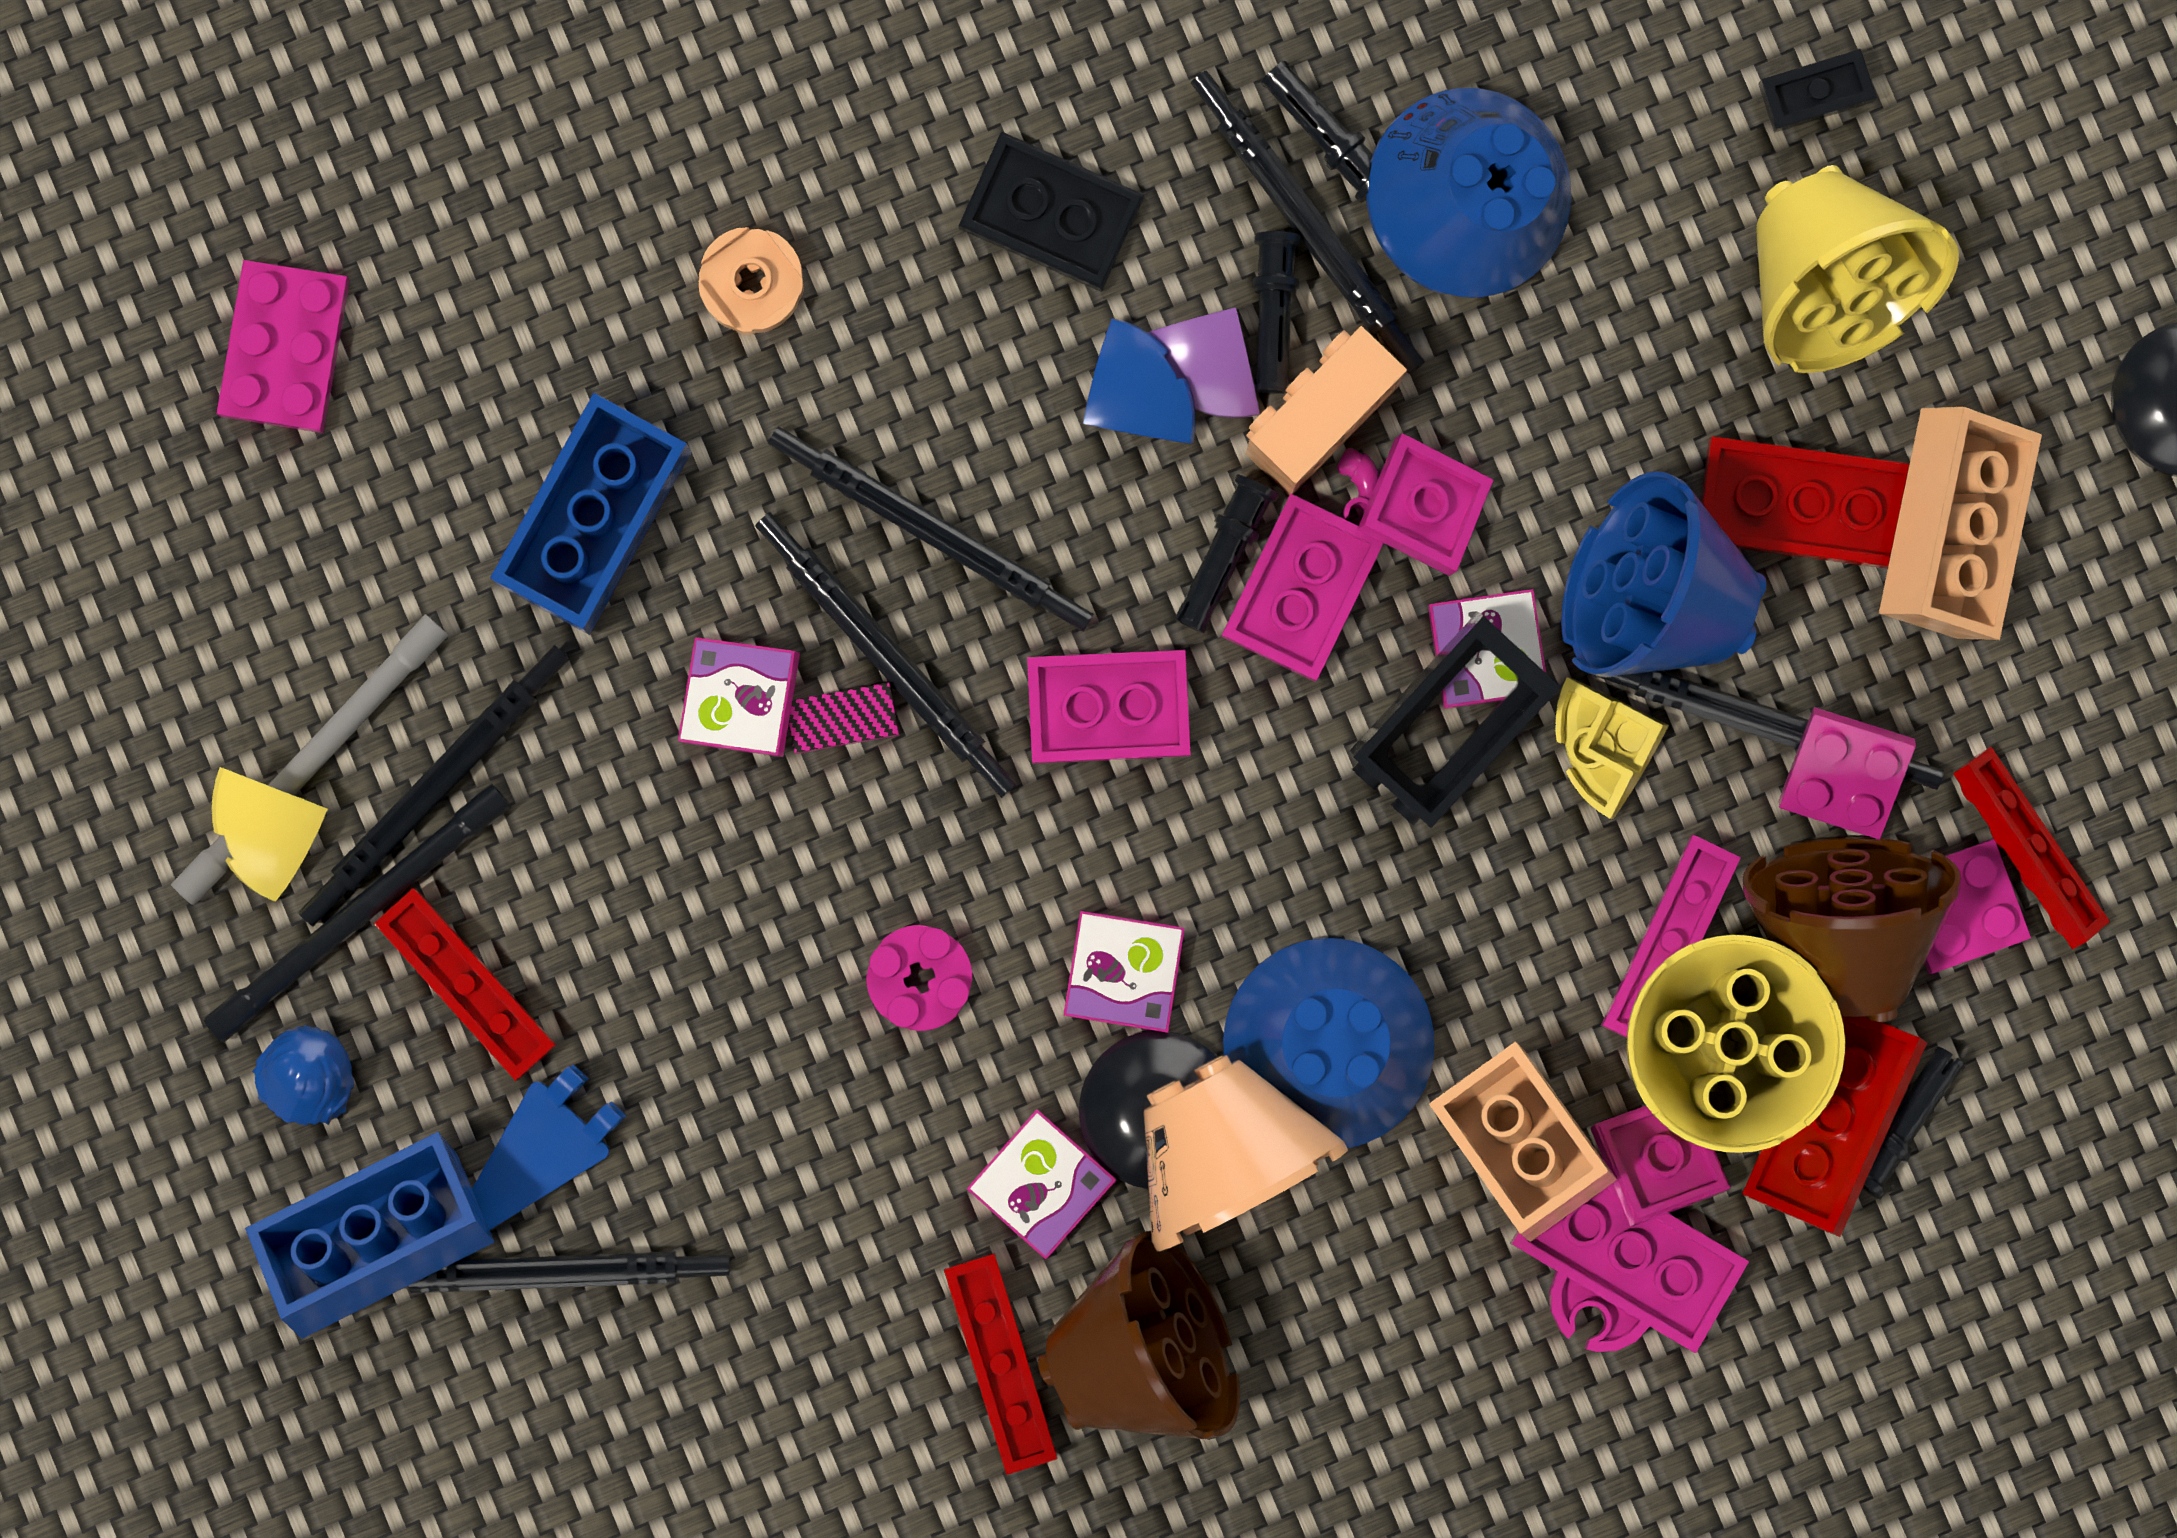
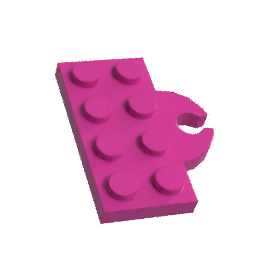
[1510,1183,1749,1353]

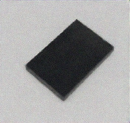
[958,131,1144,292]

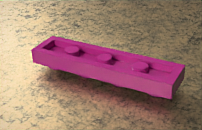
[1600,835,1741,1038]

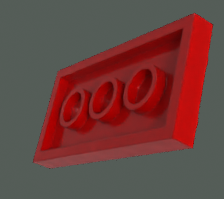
[1701,436,1910,569]
[1742,1016,1927,1237]

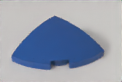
[1083,318,1195,444]

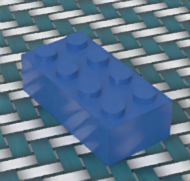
[490,393,692,635]
[245,1132,495,1339]

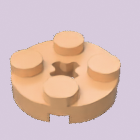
[699,227,804,335]

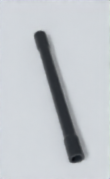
[203,783,512,1043]

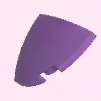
[1148,307,1260,418]

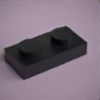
[1758,49,1877,133]

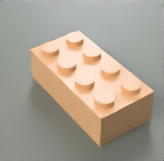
[1879,407,2042,640]

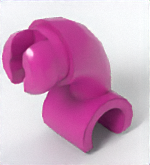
[1336,448,1379,519]

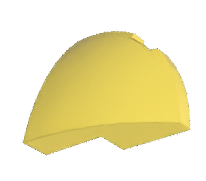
[1555,677,1669,819]
[212,767,328,902]

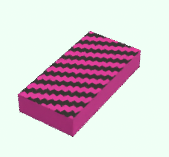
[789,683,899,754]

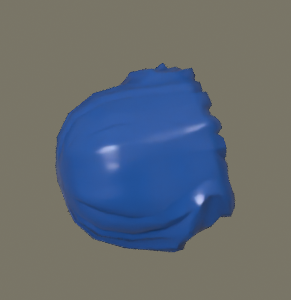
[252,1025,354,1126]

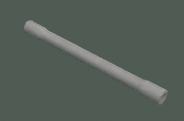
[171,614,449,906]

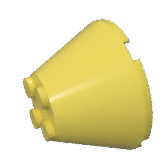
[1756,165,1959,373]
[1627,935,1845,1153]

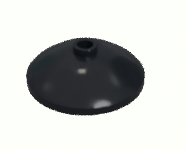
[2111,323,2177,477]
[1079,1031,1217,1189]

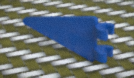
[472,1064,627,1230]

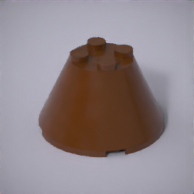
[1743,837,1960,1022]
[1038,1231,1240,1440]

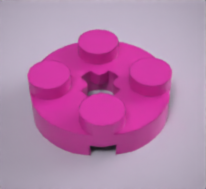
[866,925,973,1031]

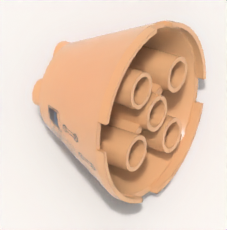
[1144,1055,1348,1251]

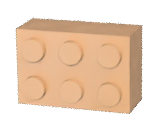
[1245,326,1407,496]
[1429,1041,1617,1242]

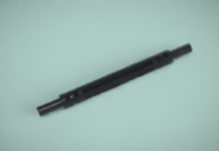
[1191,70,1425,375]
[768,426,1094,632]
[755,512,1017,798]
[298,645,570,927]
[1586,671,1944,790]
[405,1251,730,1293]

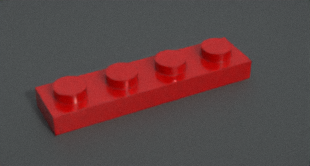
[1953,747,2110,950]
[374,888,557,1081]
[944,1253,1058,1475]

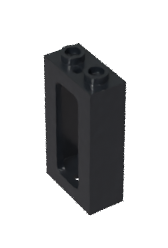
[1349,612,1561,828]

